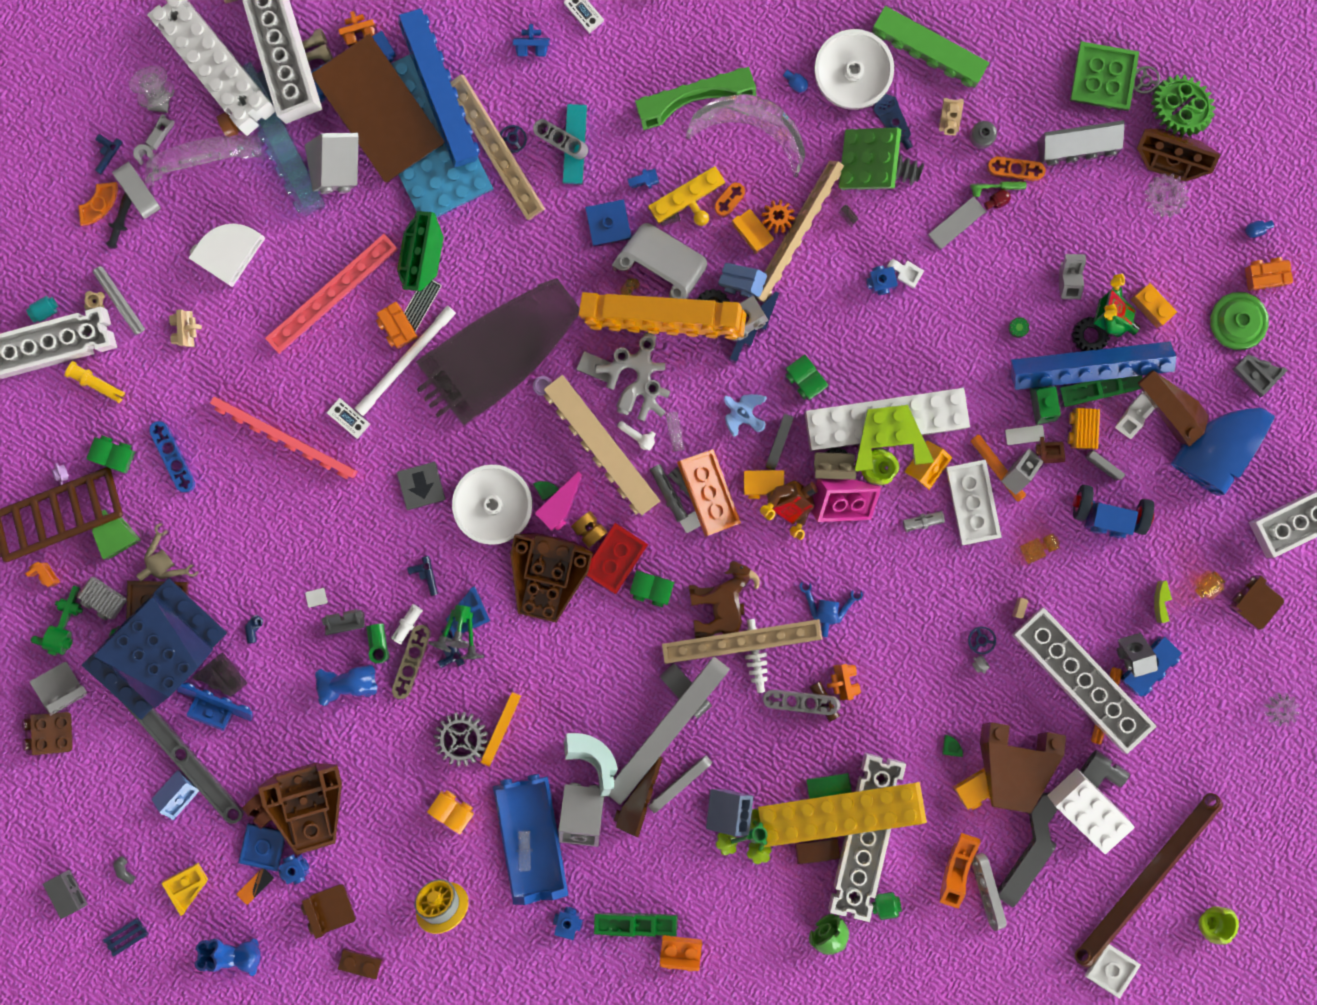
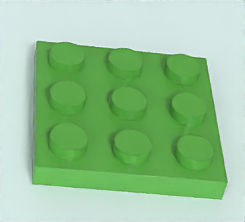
[1070,41,1139,111]
[839,127,901,190]

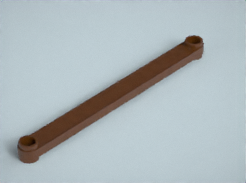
[1074,793,1223,967]

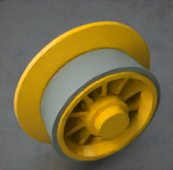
[414,879,468,934]

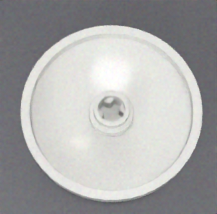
[814,29,894,110]
[452,465,532,545]

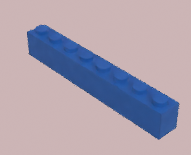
[398,8,480,168]
[1011,341,1176,390]

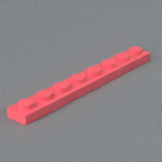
[265,234,398,354]
[210,397,358,479]

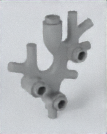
[596,332,670,421]

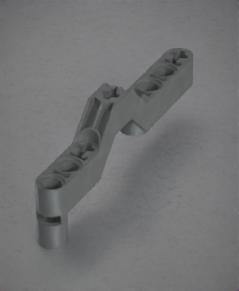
[997,750,1130,908]

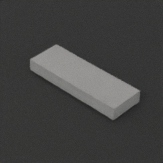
[928,196,986,250]

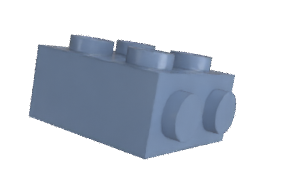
[706,789,753,836]

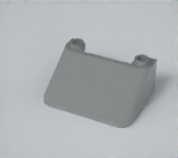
[612,223,707,299]

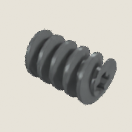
[896,155,924,186]

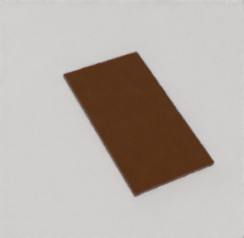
[312,34,444,183]

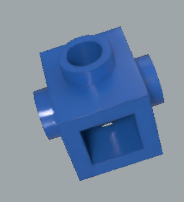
[866,266,898,296]
[278,854,309,885]
[553,907,583,940]

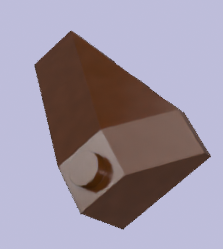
[1138,370,1209,447]
[613,755,663,838]

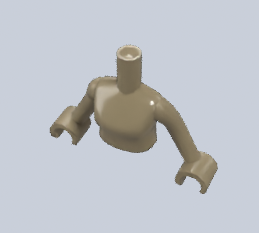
[136,523,199,581]

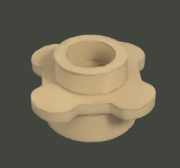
[84,291,105,310]

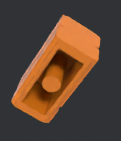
[1245,257,1293,291]
[376,301,419,349]

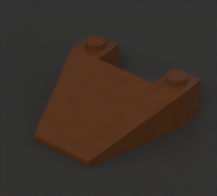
[980,722,1066,813]

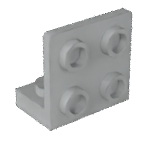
[30,662,87,716]

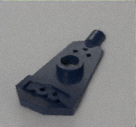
[873,94,913,150]

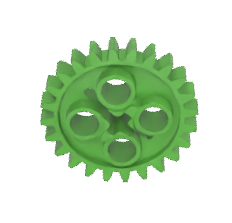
[1151,75,1216,137]

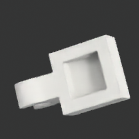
[887,259,924,288]

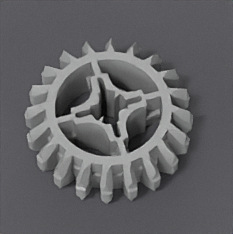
[434,712,488,766]

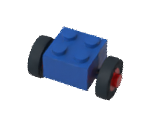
[1073,485,1154,539]

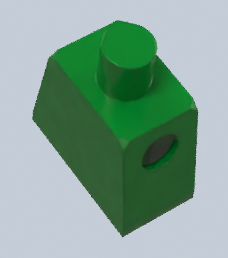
[1029,386,1061,425]

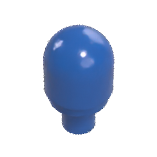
[783,69,808,93]
[1245,220,1274,238]

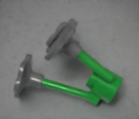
[428,605,484,659]

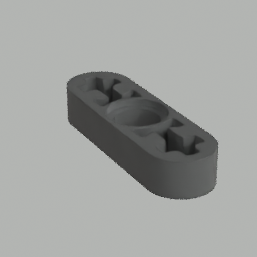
[765,413,794,470]

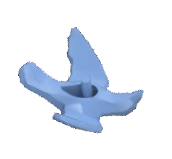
[724,394,767,437]

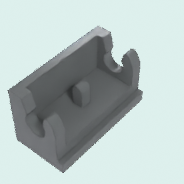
[43,869,88,919]

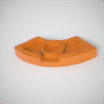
[78,182,118,226]

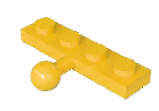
[648,166,726,226]

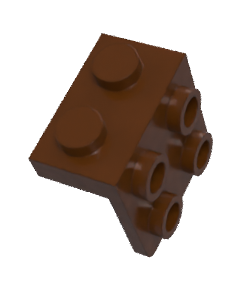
[1229,575,1284,630]
[22,712,73,755]
[301,884,356,939]

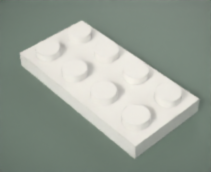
[946,460,1002,545]

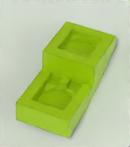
[1154,580,1172,623]

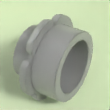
[972,655,990,674]

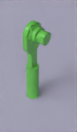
[970,181,1026,197]

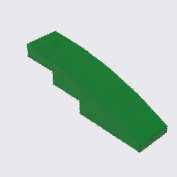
[1060,375,1143,407]
[594,913,678,937]

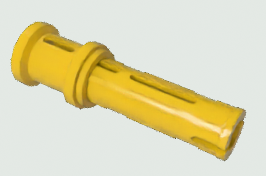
[64,361,125,403]

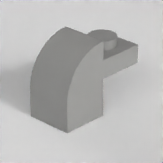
[1059,254,1086,299]

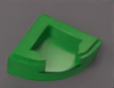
[533,481,559,501]
[942,734,963,757]

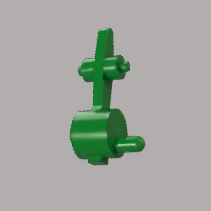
[31,585,83,656]

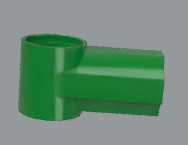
[366,624,390,664]

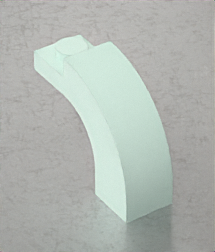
[564,733,618,796]

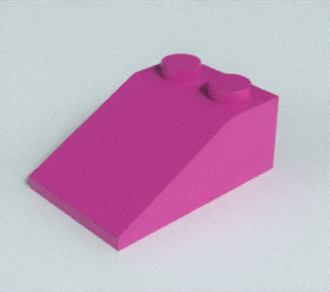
[535,471,582,531]
[811,478,881,522]

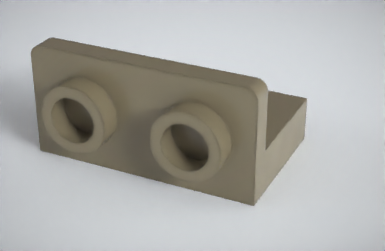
[814,452,856,480]

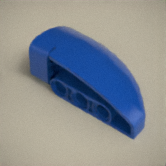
[1171,408,1275,496]

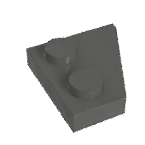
[1232,354,1288,397]

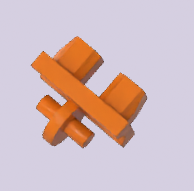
[338,11,376,46]
[827,664,861,701]

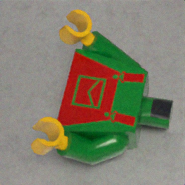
[1093,274,1140,337]

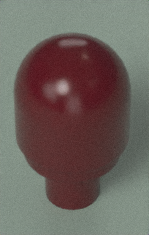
[984,190,1011,210]

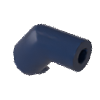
[245,615,264,644]

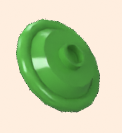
[1210,292,1269,350]

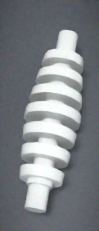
[745,619,767,693]

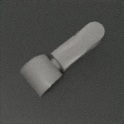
[133,114,175,166]

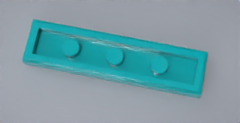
[563,104,587,185]

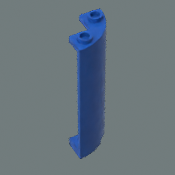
[493,774,569,905]

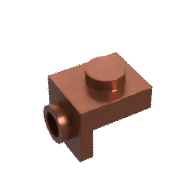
[1036,437,1065,463]

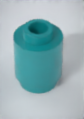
[26,296,58,323]

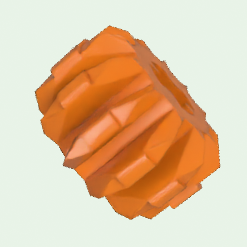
[761,200,795,234]

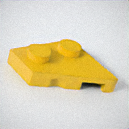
[161,863,208,916]

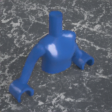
[799,581,863,637]

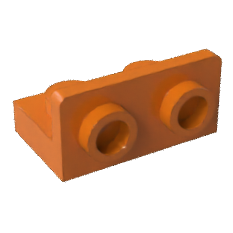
[659,935,702,971]

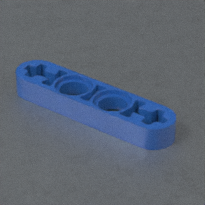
[149,421,195,493]

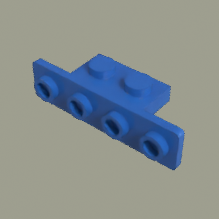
[177,682,253,731]

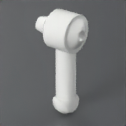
[617,421,656,451]

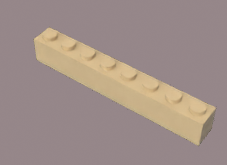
[543,375,660,516]

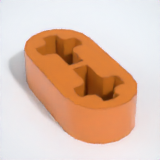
[715,182,745,217]

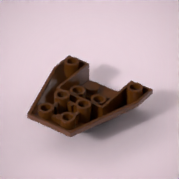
[510,533,593,623]

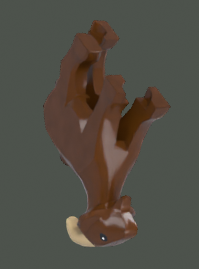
[689,561,760,639]

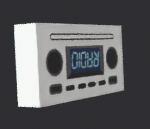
[564,0,604,34]
[327,398,370,439]

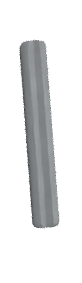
[93,266,145,335]

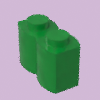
[785,354,829,401]
[86,435,136,474]
[629,570,675,607]

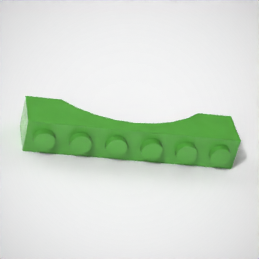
[635,67,757,130]

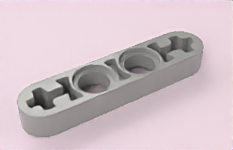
[763,689,840,715]
[648,755,713,814]
[971,853,1006,931]

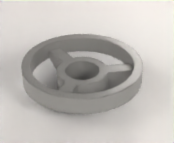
[1133,66,1160,94]

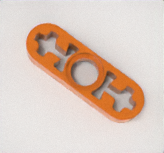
[987,156,1046,181]

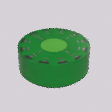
[1008,317,1029,338]

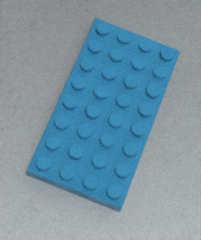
[391,54,494,218]

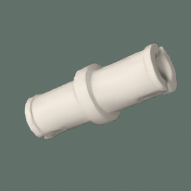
[391,604,423,644]

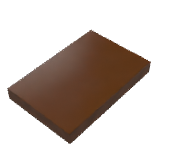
[126,581,189,620]

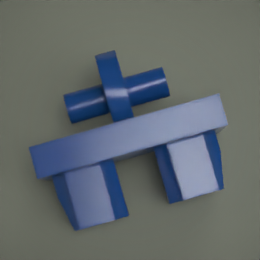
[513,24,550,56]

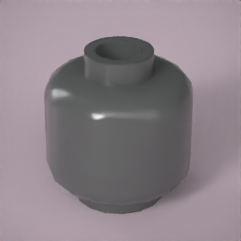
[969,121,997,149]

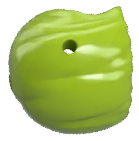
[861,448,899,485]
[1198,906,1239,945]

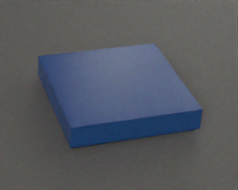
[238,823,285,872]

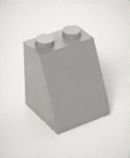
[305,133,358,194]
[559,783,604,847]

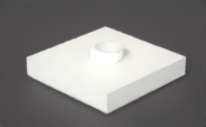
[1084,944,1141,999]

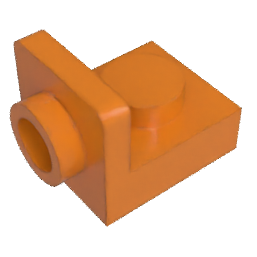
[25,562,60,587]

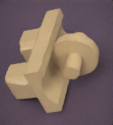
[939,98,964,135]
[169,309,202,347]

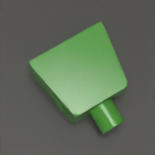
[92,509,141,560]

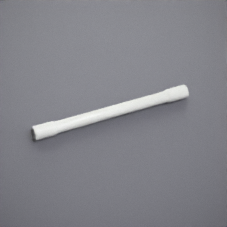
[355,305,456,416]

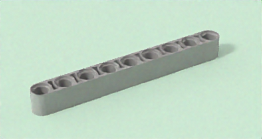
[609,657,730,805]

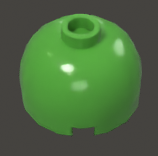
[809,914,849,955]

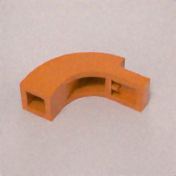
[940,833,980,909]

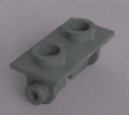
[322,609,365,635]

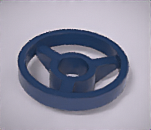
[500,125,527,153]
[968,626,996,654]

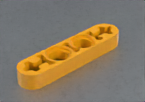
[480,692,521,767]

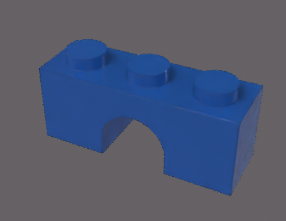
[1120,636,1182,697]

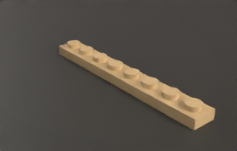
[450,74,545,220]
[754,161,844,302]
[662,619,823,664]

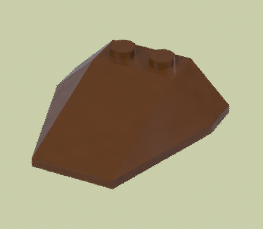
[258,763,342,855]

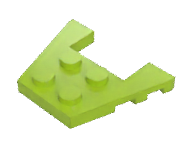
[855,405,934,471]

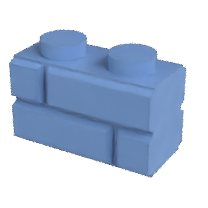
[718,263,767,298]

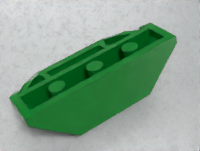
[397,211,444,291]

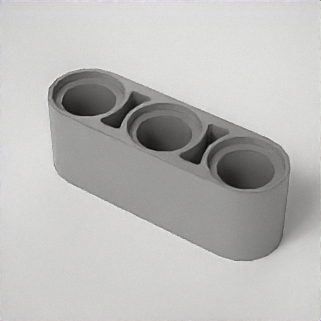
[533,119,588,160]
[112,161,161,219]

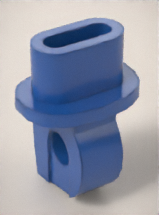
[628,168,659,189]

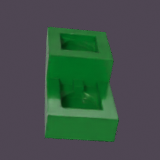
[806,773,852,799]

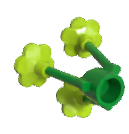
[716,809,772,865]

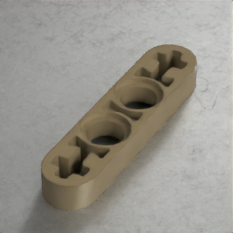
[392,625,431,699]

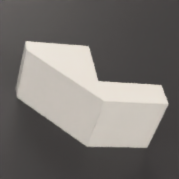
[1115,391,1155,439]

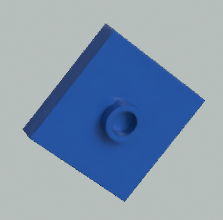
[585,199,631,247]

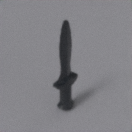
[106,193,132,249]

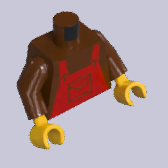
[760,480,818,540]

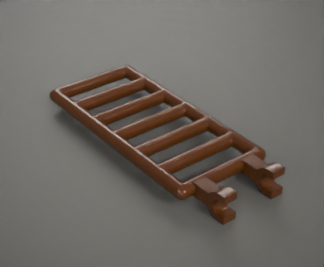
[0,467,123,562]

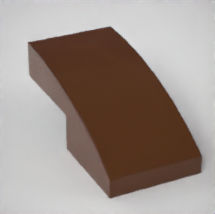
[795,838,840,864]

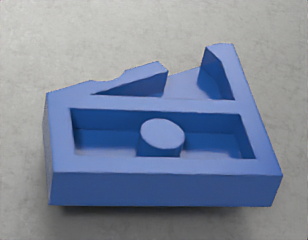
[446,586,491,637]

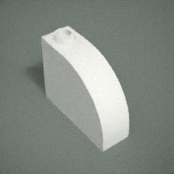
[189,224,265,287]

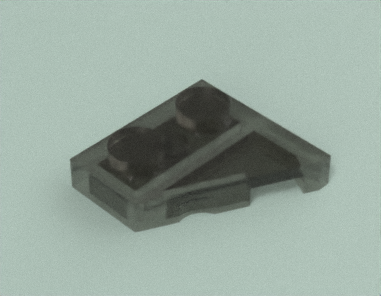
[193,653,248,697]

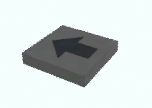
[397,462,446,510]

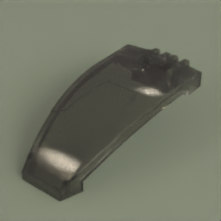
[416,278,580,427]

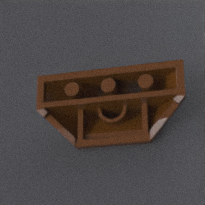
[1137,129,1221,182]

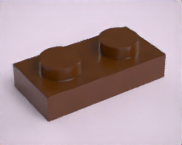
[338,948,382,980]

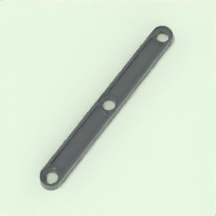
[125,706,243,824]

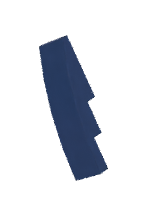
[729,292,779,363]

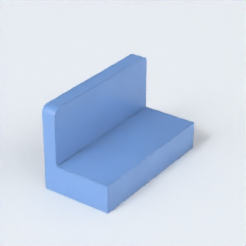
[152,770,199,820]

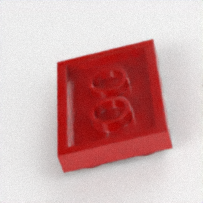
[587,523,648,594]

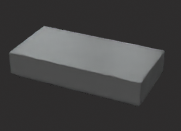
[1085,450,1125,481]

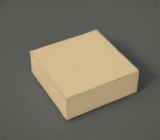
[1012,597,1028,619]

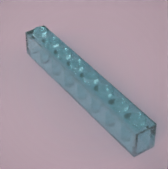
[242,62,327,216]

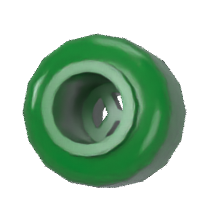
[872,892,902,920]

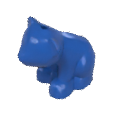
[315,665,377,706]
[194,938,261,976]

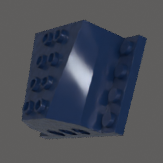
[81,578,227,720]

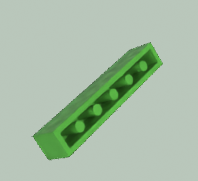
[872,6,990,88]

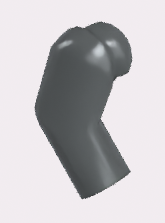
[113,856,136,886]

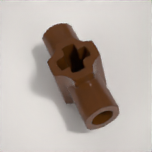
[810,681,840,722]

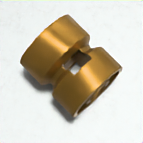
[571,511,608,548]

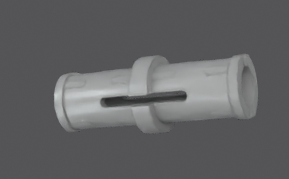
[903,511,945,532]

